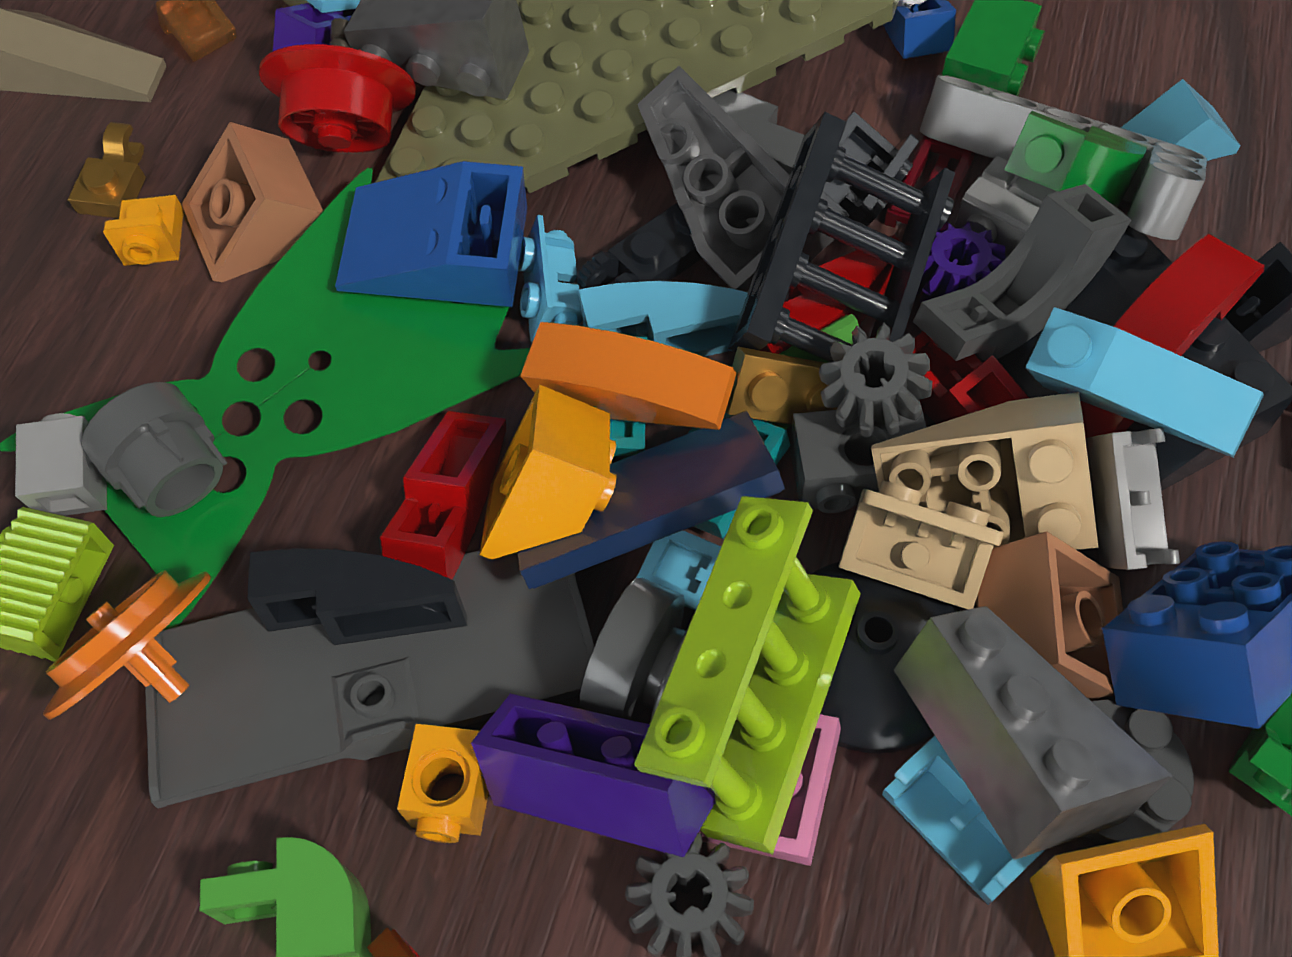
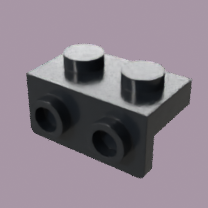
[821,111,919,226]

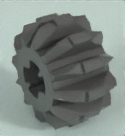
[819,323,932,438]
[625,833,754,957]

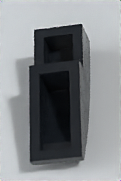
[247,548,467,645]

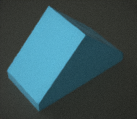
[1121,79,1240,161]

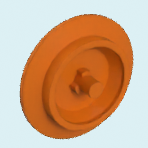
[43,570,211,720]

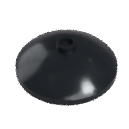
[812,562,960,753]

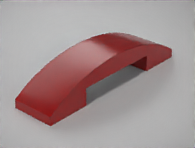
[1080,233,1264,438]

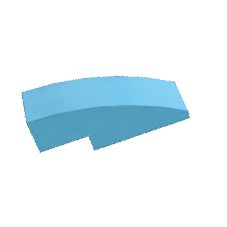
[578,281,748,357]

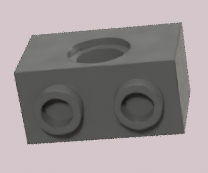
[790,401,926,513]

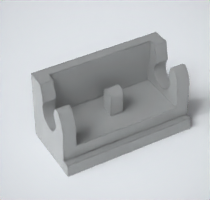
[1085,428,1180,570]

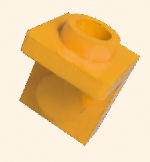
[103,195,184,266]

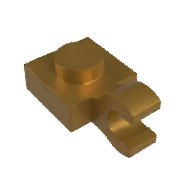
[68,122,146,219]

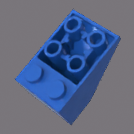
[335,161,527,307]
[1102,542,1292,729]

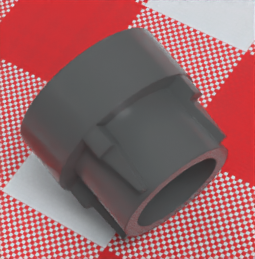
[82,382,227,517]

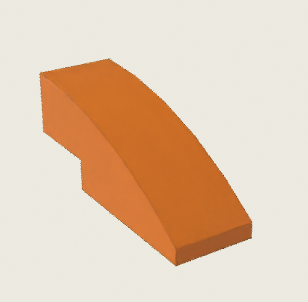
[520,322,737,430]

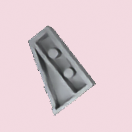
[344,0,530,100]
[894,606,1173,860]

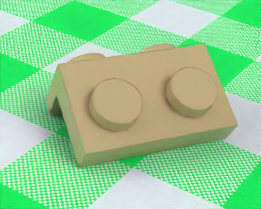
[838,480,1004,610]

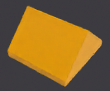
[1029,824,1219,957]

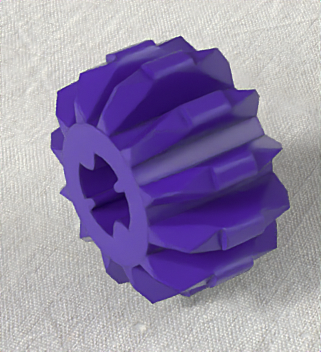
[916,220,1006,303]

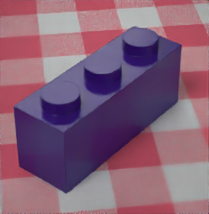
[471,694,715,858]

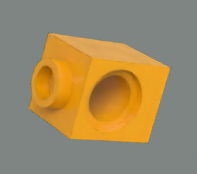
[397,724,489,843]

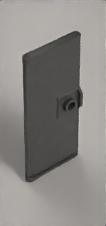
[145,550,595,809]

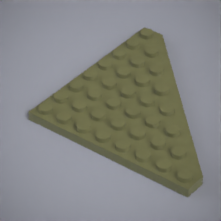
[375,0,899,194]

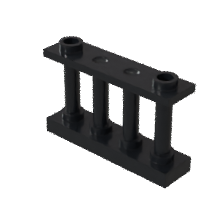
[728,112,955,388]

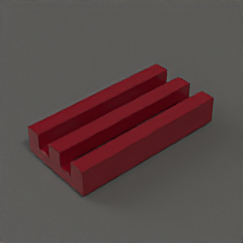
[884,135,976,228]

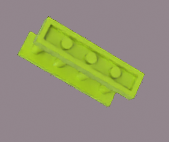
[634,496,861,855]

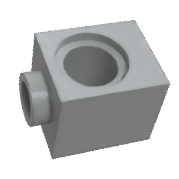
[15,413,107,516]

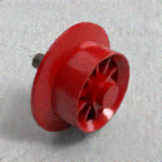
[259,18,416,153]

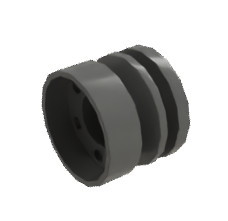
[579,578,690,723]

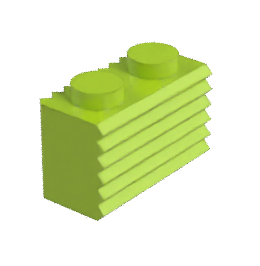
[0,507,114,662]

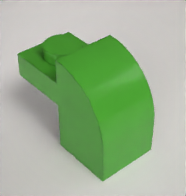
[200,837,372,957]

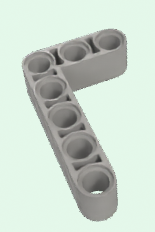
[920,75,1207,240]

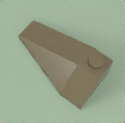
[0,8,167,102]

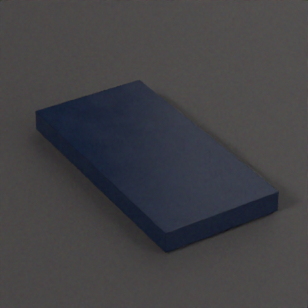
[518,411,785,589]

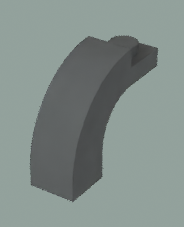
[913,184,1131,361]

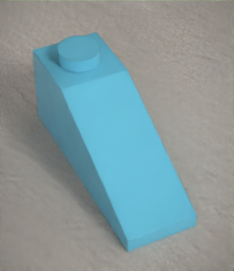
[1026,307,1264,458]

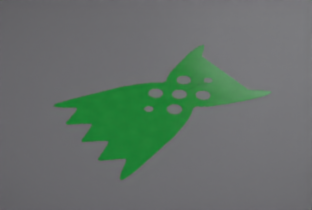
[0,168,530,631]

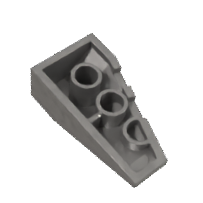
[637,66,835,292]

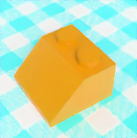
[480,384,616,560]

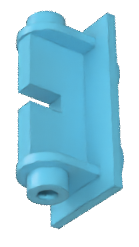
[518,215,583,342]

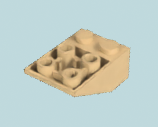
[871,392,1098,550]

